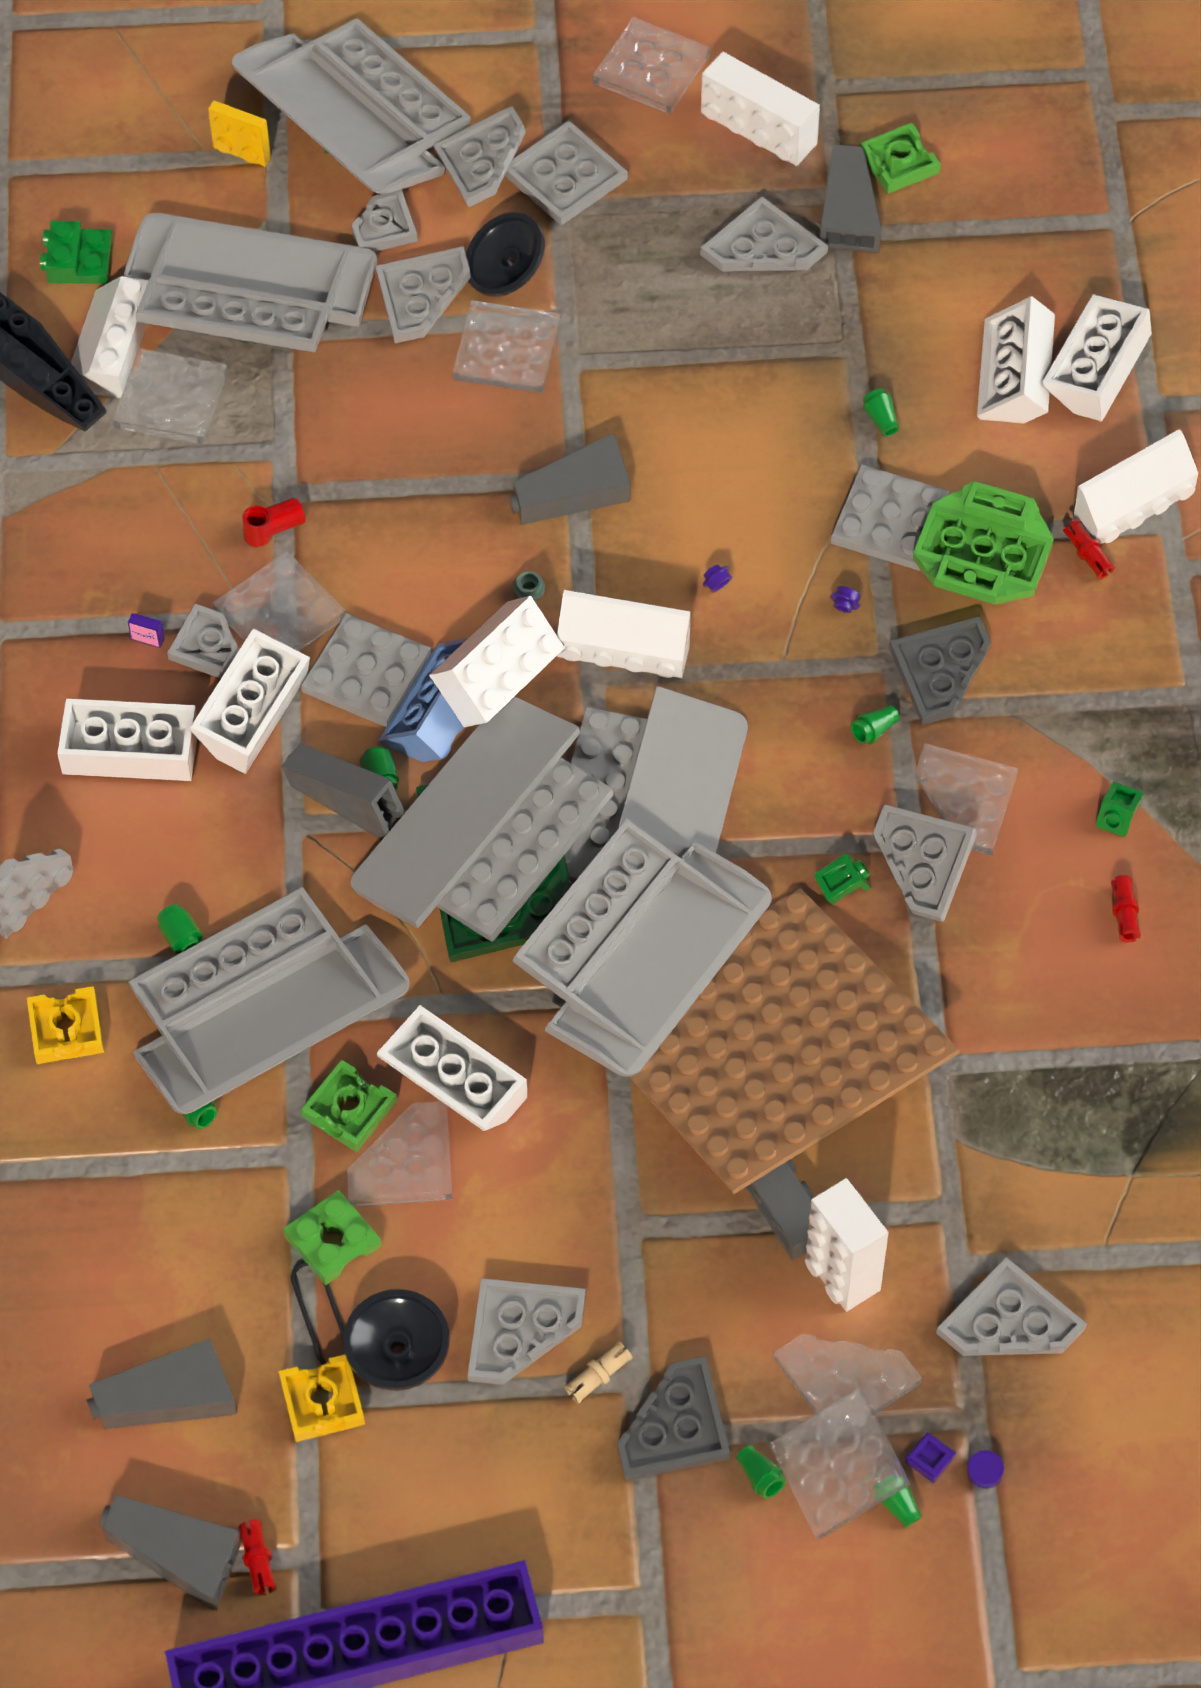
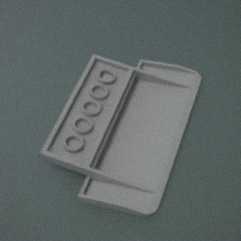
[232,18,471,194]
[123,213,377,353]
[565,686,748,884]
[351,697,614,942]
[512,819,772,1077]
[128,887,410,1114]

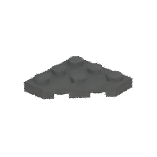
[889,616,991,725]
[617,1356,730,1481]

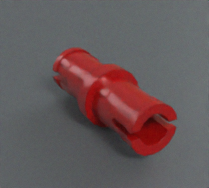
[1063,519,1115,580]
[1111,875,1141,943]
[238,1519,277,1596]

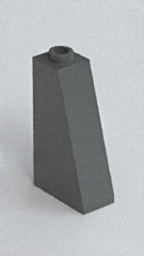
[820,144,881,253]
[509,434,630,525]
[282,743,405,840]
[86,1338,237,1429]
[100,1495,241,1610]

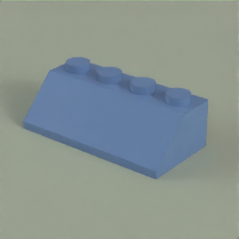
[378,637,469,762]

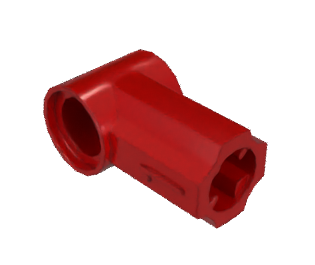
[242,497,306,547]

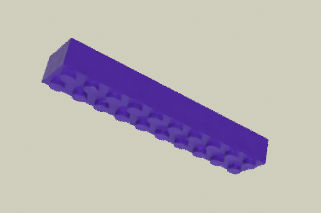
[165,1560,544,1688]

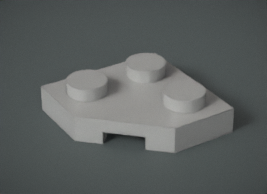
[352,190,418,252]
[167,604,239,679]

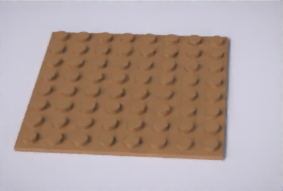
[630,888,959,1194]

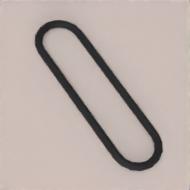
[290,1261,345,1365]

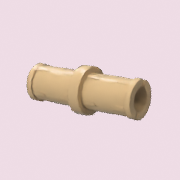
[564,1341,633,1404]

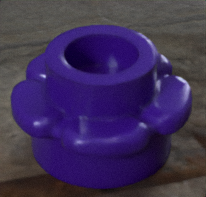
[703,564,732,593]
[830,586,861,613]

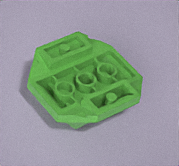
[913,481,1054,604]

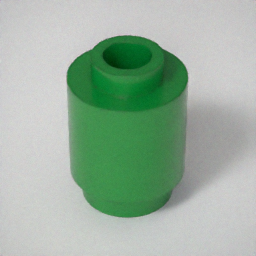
[359,746,399,791]
[157,904,203,954]

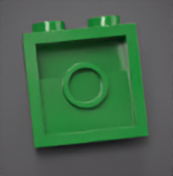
[40,221,113,284]

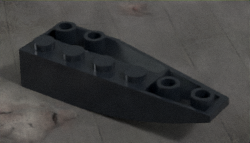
[0,292,107,432]

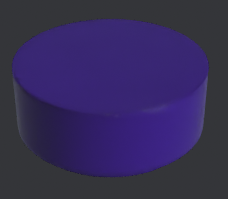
[967,1450,1004,1489]

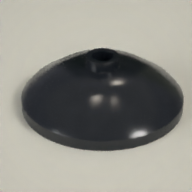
[466,212,545,297]
[343,1289,450,1391]

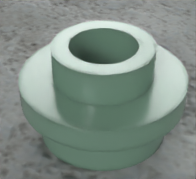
[513,571,545,601]

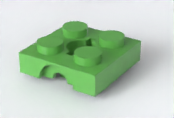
[860,123,941,194]
[301,1060,397,1152]
[283,1190,381,1286]

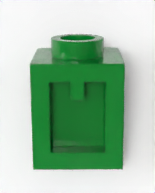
[1096,781,1144,837]
[813,853,871,905]

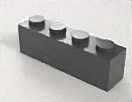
[745,1159,813,1261]

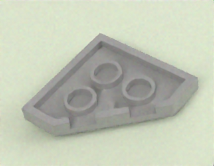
[433,106,526,208]
[700,197,828,271]
[375,247,471,343]
[873,804,977,922]
[0,849,74,939]
[936,1257,1087,1356]
[468,1278,586,1385]

